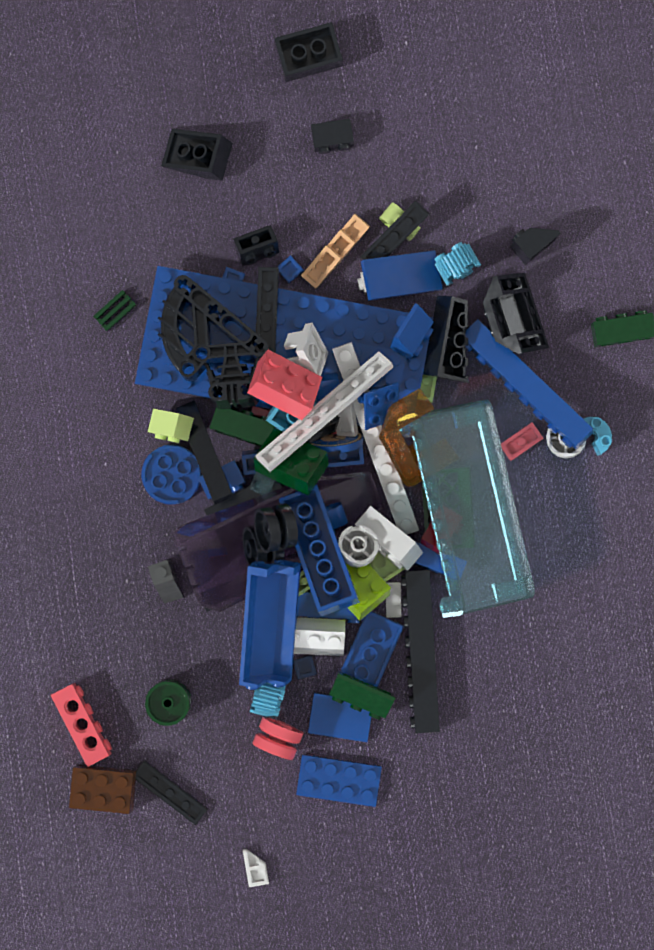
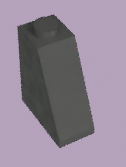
[148,559,184,604]

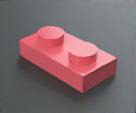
[499,422,544,461]

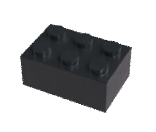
[274,22,343,82]

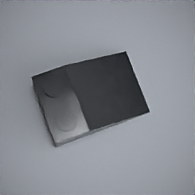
[161,129,233,181]

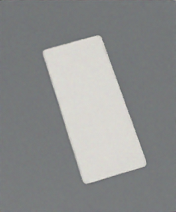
[386,582,401,618]

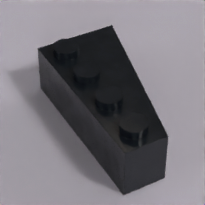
[423,295,468,383]

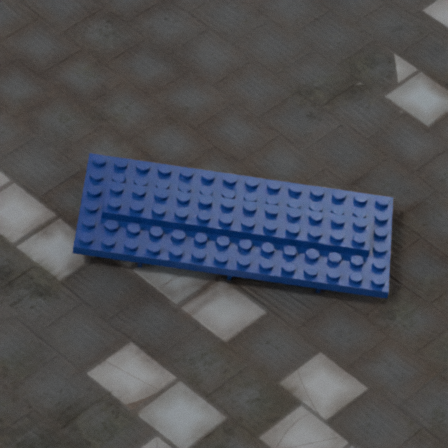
[135,266,433,436]

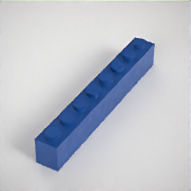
[466,319,593,450]

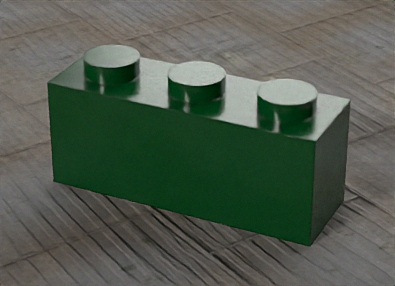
[591,310,654,348]

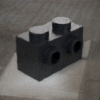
[233,225,279,266]

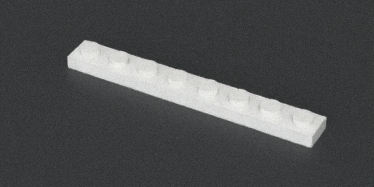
[256,351,393,472]

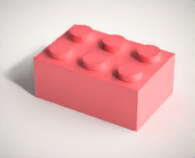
[247,349,322,420]

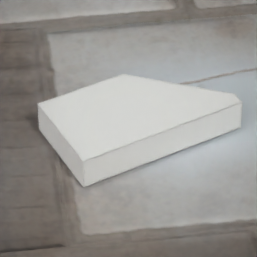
[243,849,269,887]

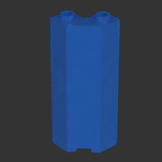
[239,560,301,690]

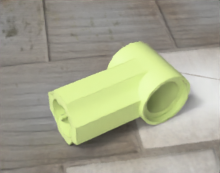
[379,202,421,242]

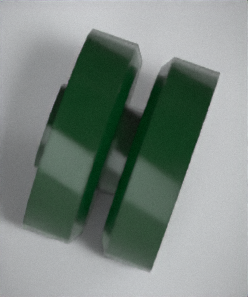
[145,679,192,726]

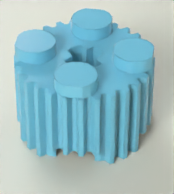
[435,242,481,286]
[250,683,286,719]

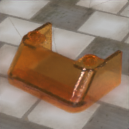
[379,388,459,487]

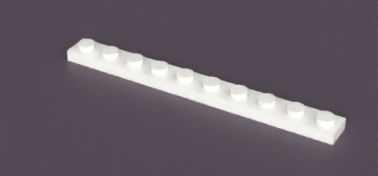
[332,342,419,535]

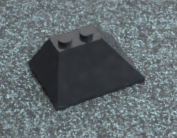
[483,273,549,354]

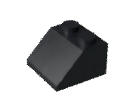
[510,228,561,265]

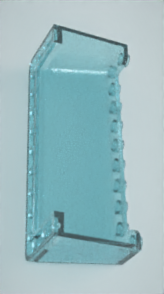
[398,399,535,618]

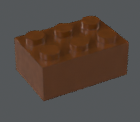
[69,765,136,814]

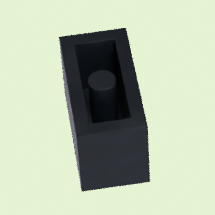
[311,118,354,154]

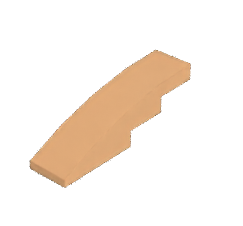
[301,214,370,288]

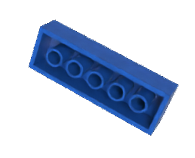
[279,485,360,617]

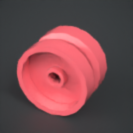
[252,717,304,760]

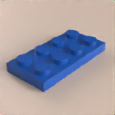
[296,754,382,807]

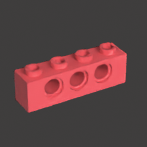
[51,683,112,767]

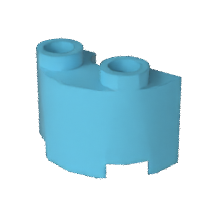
[583,417,612,456]

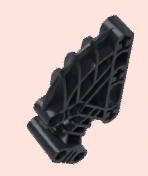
[157,275,270,409]

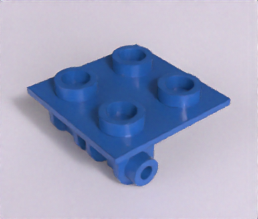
[357,382,399,430]

